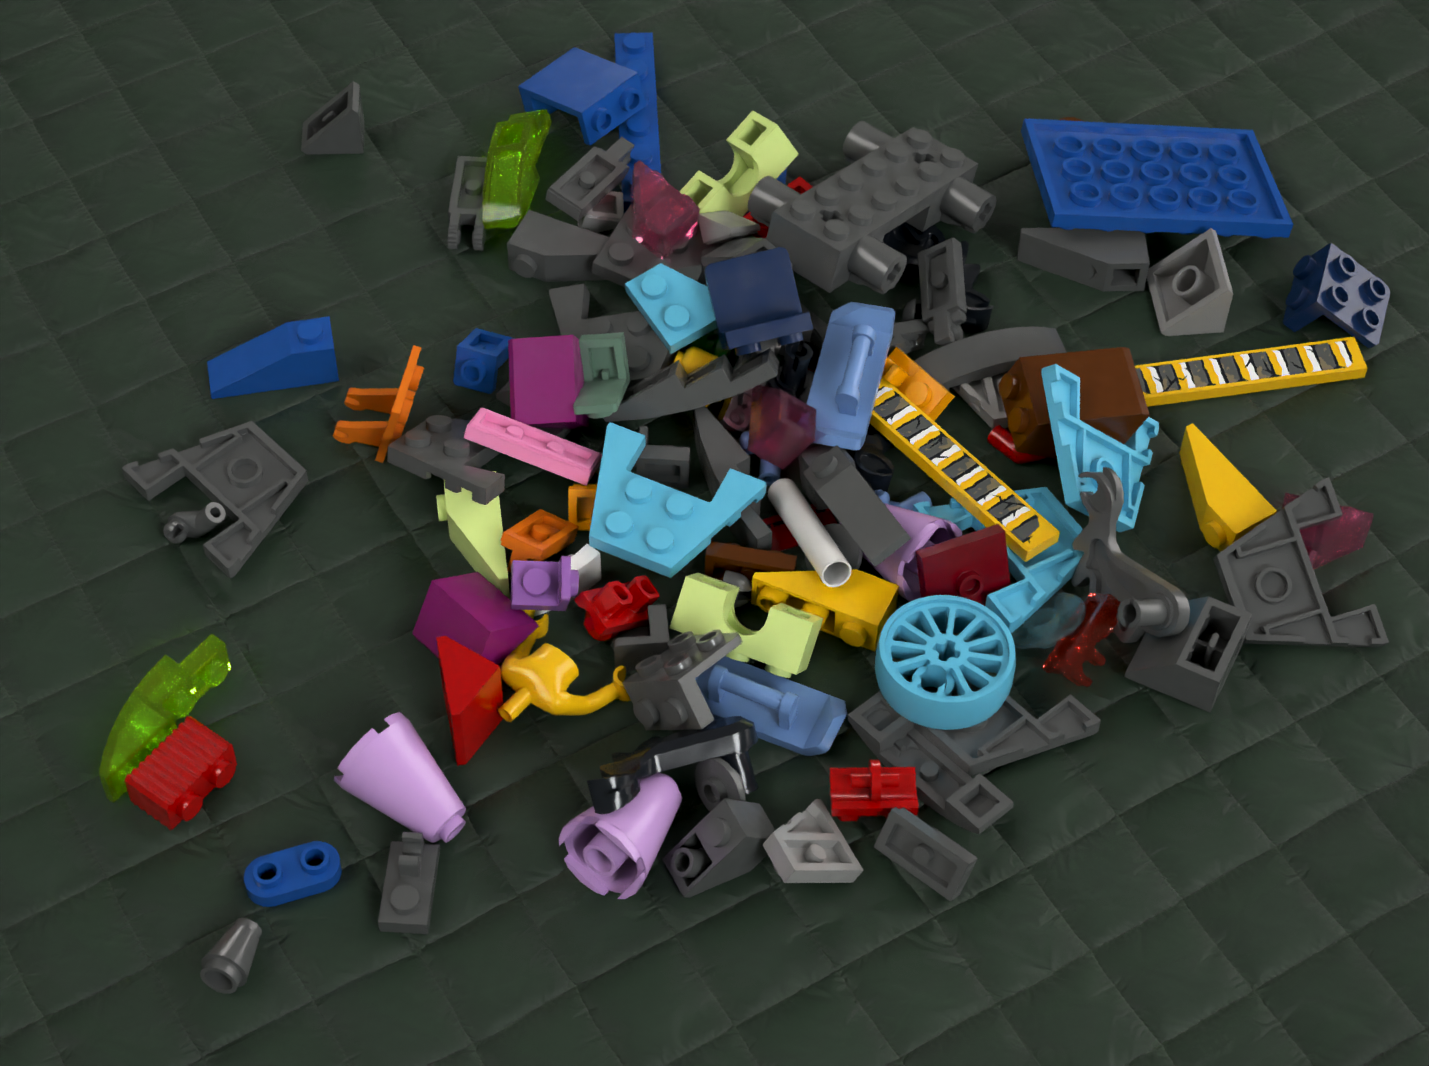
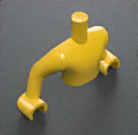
[498,610,631,722]

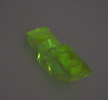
[482,109,552,229]
[99,633,231,803]

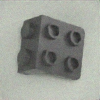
[622,629,743,731]

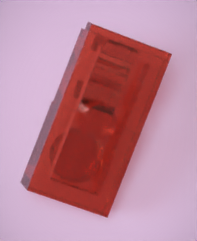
[1041,593,1121,687]

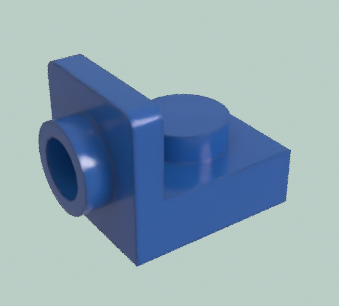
[453,328,515,394]

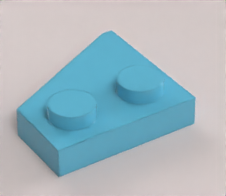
[625,263,717,354]

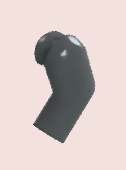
[163,502,226,543]

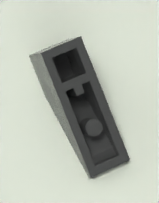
[507,210,609,282]
[803,445,911,567]

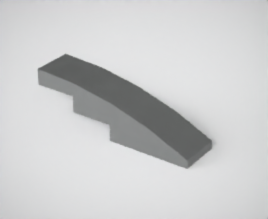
[603,348,779,422]
[693,406,772,551]

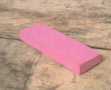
[464,407,602,486]

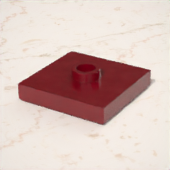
[915,524,1010,606]

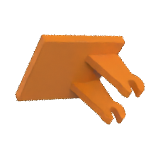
[333,345,424,463]

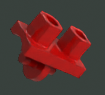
[574,575,660,641]
[829,759,919,821]

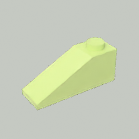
[436,471,510,599]

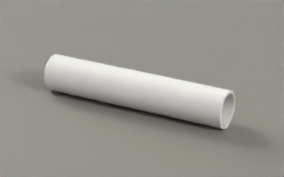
[768,478,852,587]

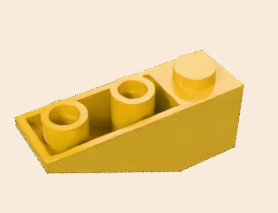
[751,569,899,652]

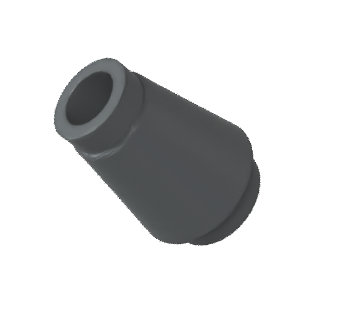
[200,918,262,994]

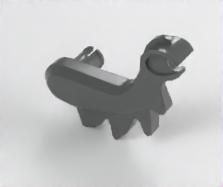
[1071,467,1190,643]

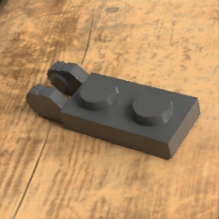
[447,156,499,251]

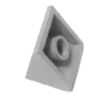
[1147,228,1233,336]

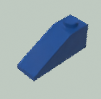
[207,316,339,399]

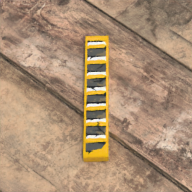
[1135,337,1368,407]
[870,376,1060,562]

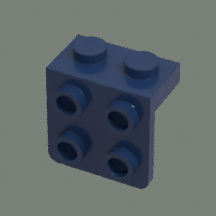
[1283,243,1390,348]
[704,247,813,356]

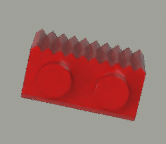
[124,716,237,830]

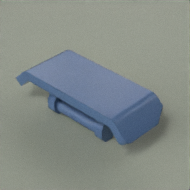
[797,302,895,450]
[695,656,847,756]

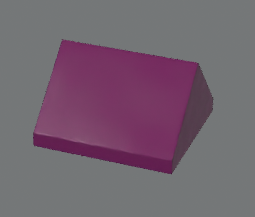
[508,335,589,430]
[412,572,539,665]

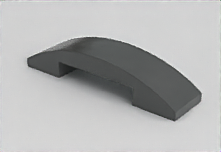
[914,326,1066,391]
[848,691,1014,834]

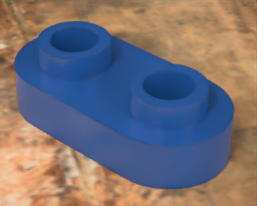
[244,841,342,907]

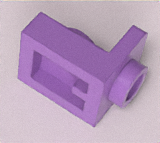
[511,556,579,611]

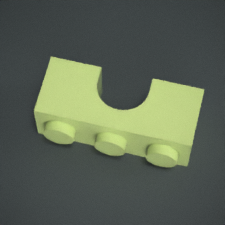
[672,110,799,222]
[669,573,824,678]

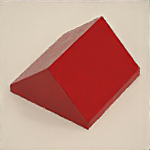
[436,636,503,766]

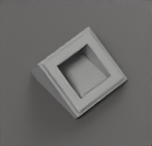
[578,191,624,233]
[698,211,760,245]

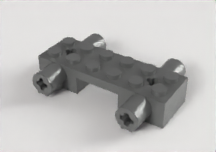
[748,120,997,295]

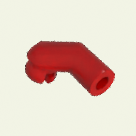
[987,425,1046,464]

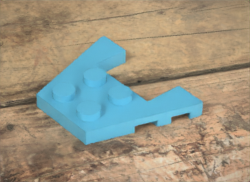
[1041,364,1159,532]
[589,422,767,578]
[913,487,1084,633]

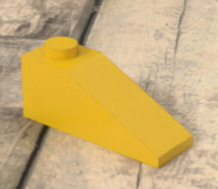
[1179,423,1277,552]

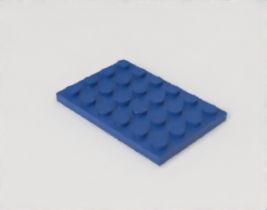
[1021,118,1293,238]

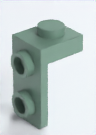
[573,332,630,419]

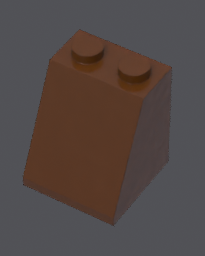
[998,347,1150,459]

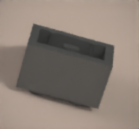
[1124,596,1252,713]

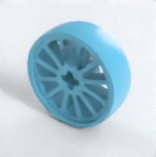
[875,595,1016,730]

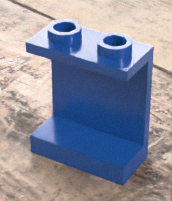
[518,47,646,146]

